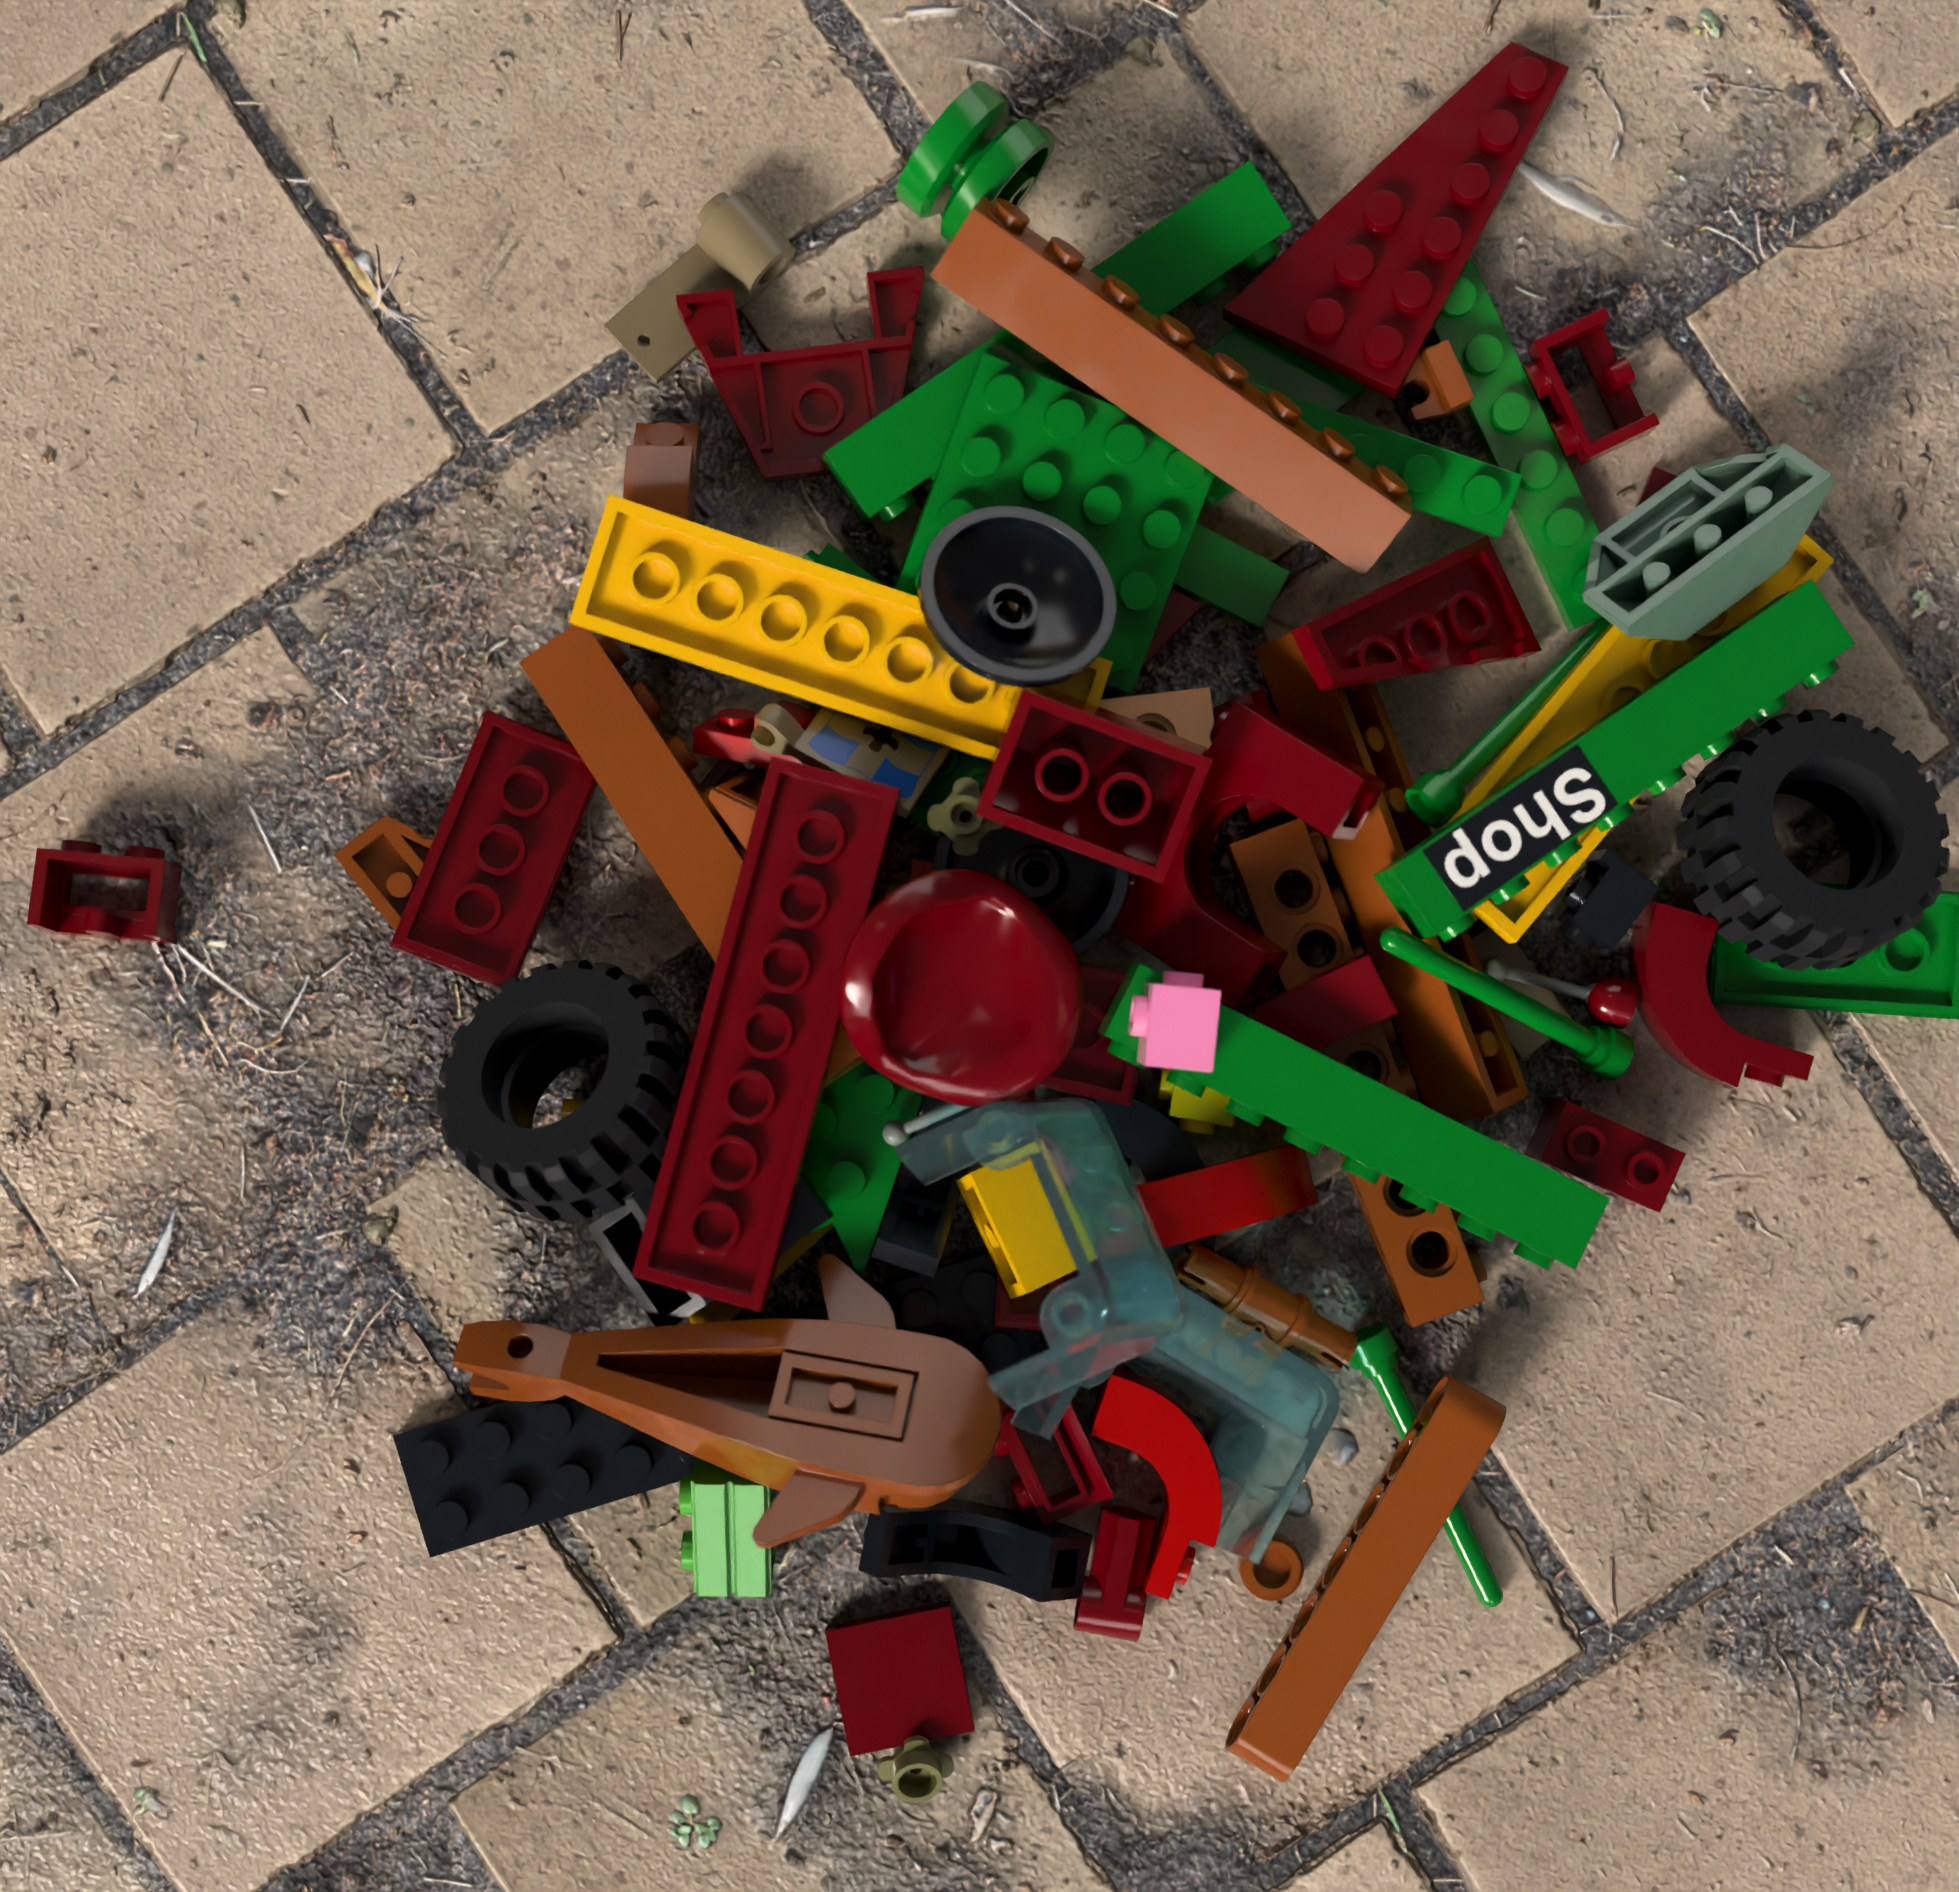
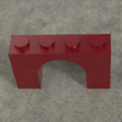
[1112,701,1387,1009]

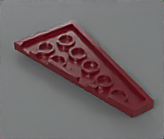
[1222,41,1569,400]

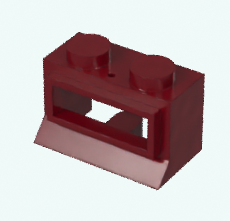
[1523,307,1660,466]
[27,840,182,945]
[995,1368,1115,1526]

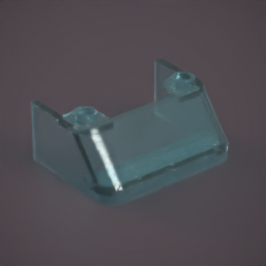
[895,1097,1189,1411]
[1010,1268,1340,1565]

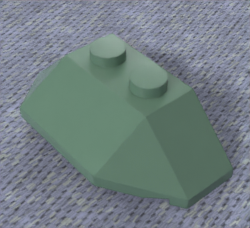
[1582,443,1834,641]

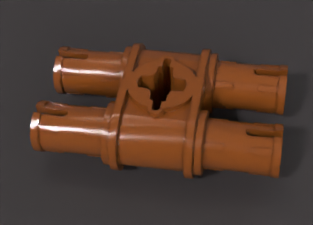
[1138,1240,1358,1406]

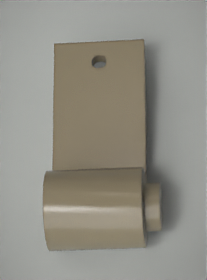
[604,192,796,384]

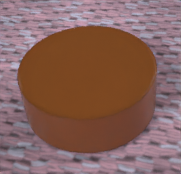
[1238,1532,1304,1601]

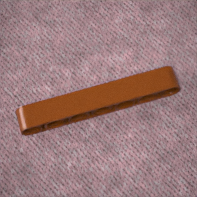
[1225,1374,1507,1782]

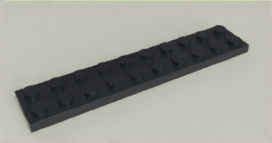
[393,1251,1039,1558]

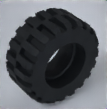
[1677,709,1950,971]
[436,960,693,1222]

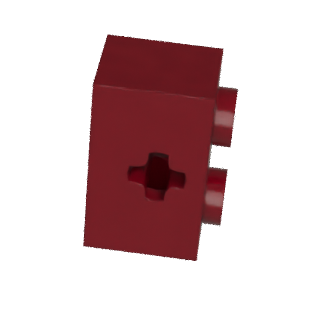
[1524,1097,1686,1213]

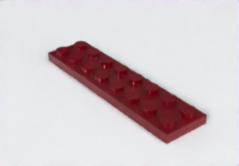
[631,756,903,1312]

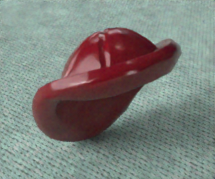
[839,869,1083,1107]

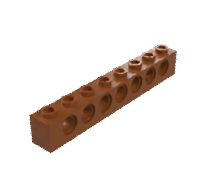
[1224,818,1487,1328]

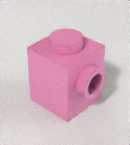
[1129,971,1221,1073]

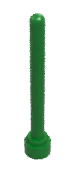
[1405,616,1610,829]
[1380,926,1634,1081]
[1349,1322,1503,1608]

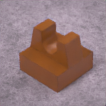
[1401,339,1475,425]

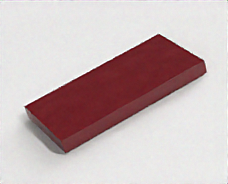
[390,710,598,989]

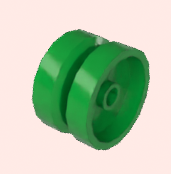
[896,81,1055,242]

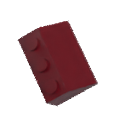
[975,686,1213,884]

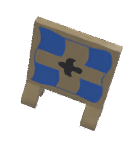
[751,703,952,818]

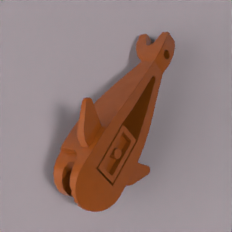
[452,1254,1001,1548]

